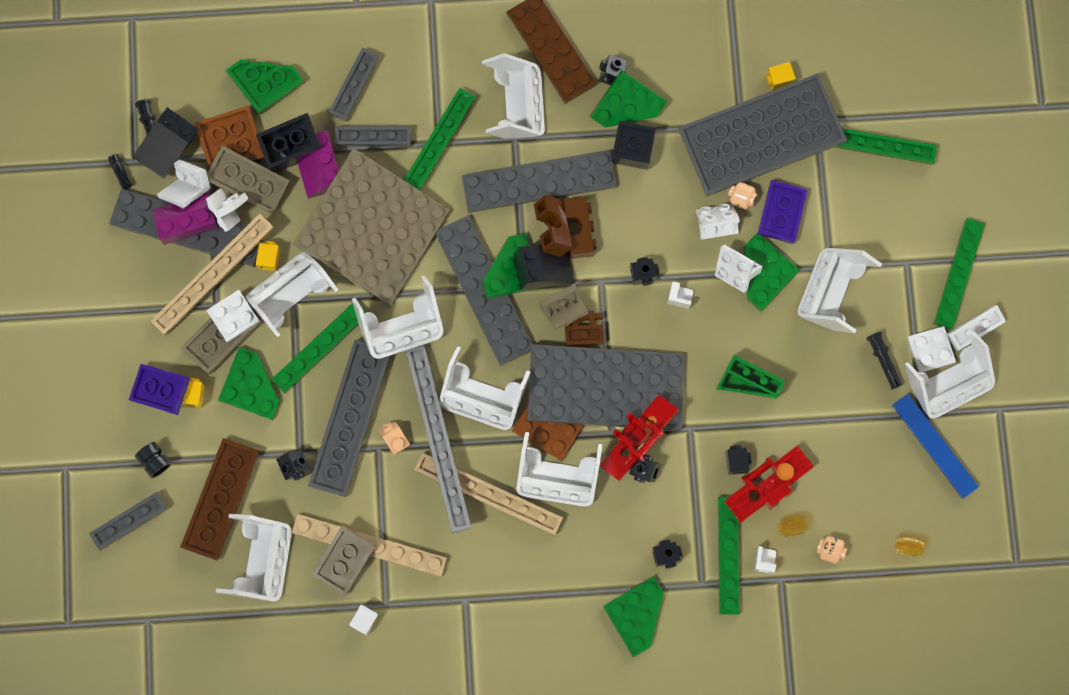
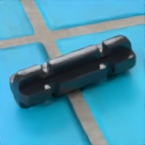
[108,154,132,190]

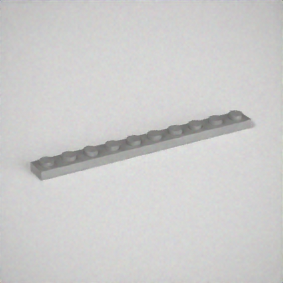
[406,345,471,534]

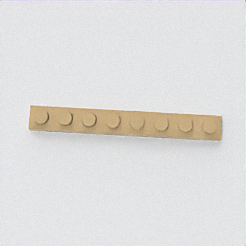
[151,214,274,335]
[414,453,563,536]
[292,514,447,577]

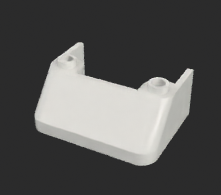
[482,53,545,139]
[798,248,882,333]
[246,252,338,337]
[352,275,443,359]
[905,330,995,418]
[439,346,530,430]
[516,432,603,506]
[216,514,292,602]

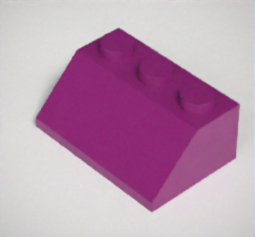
[297,130,339,199]
[153,193,219,245]

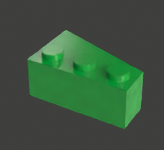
[716,355,786,399]

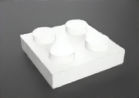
[206,290,260,343]
[907,326,956,372]

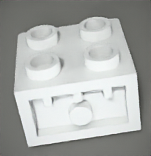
[157,160,210,208]

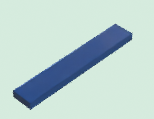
[892,394,979,499]

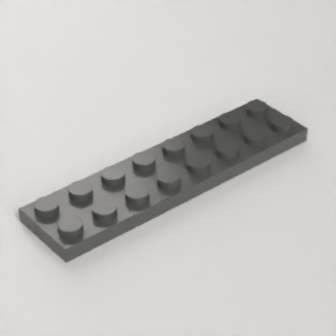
[462,150,617,213]
[109,189,264,267]
[435,216,532,366]
[308,340,391,498]

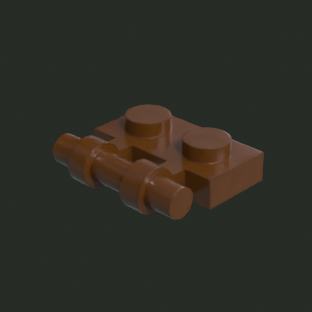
[565,311,604,346]

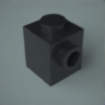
[725,445,752,475]

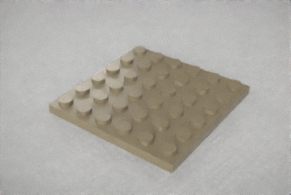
[293,148,450,306]

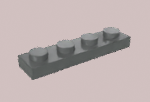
[329,48,380,122]
[335,126,411,147]
[89,492,167,551]

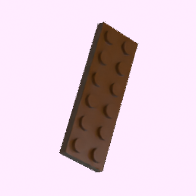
[506,0,597,104]
[180,438,260,561]

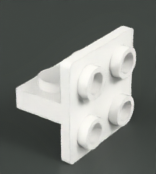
[206,188,248,232]
[696,203,740,240]
[715,245,762,293]

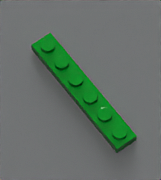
[404,87,476,191]
[834,128,937,165]
[933,218,985,330]
[271,303,367,394]
[718,497,739,615]

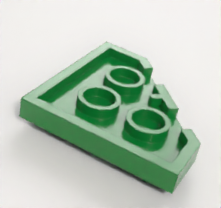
[226,59,304,115]
[590,70,668,128]
[482,233,540,299]
[744,233,799,312]
[218,347,280,421]
[603,576,664,658]

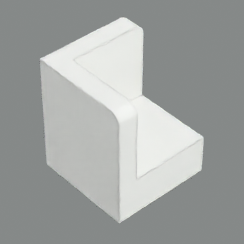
[667,281,694,309]
[754,546,776,574]
[349,605,378,636]

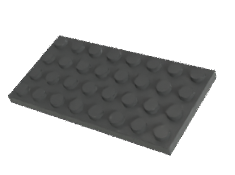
[678,73,847,197]
[527,344,684,431]

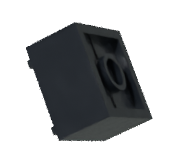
[611,121,656,170]

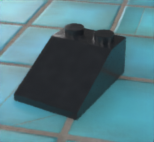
[133,107,199,179]
[256,112,321,173]
[513,245,575,290]

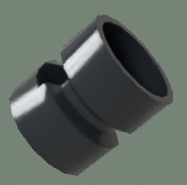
[135,442,172,479]

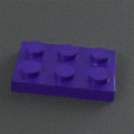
[757,180,808,244]
[129,364,190,415]

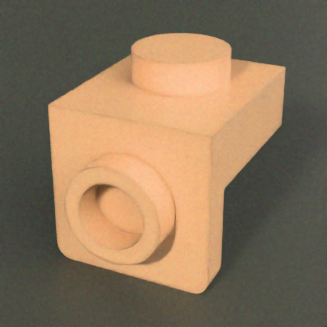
[379,421,410,455]

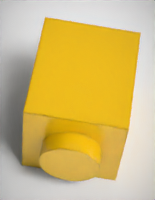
[765,62,796,91]
[256,241,281,272]
[182,378,205,408]

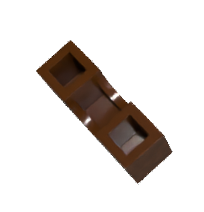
[534,195,572,257]
[564,197,597,259]

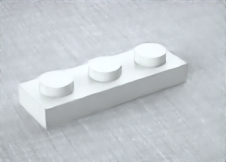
[947,305,1006,351]

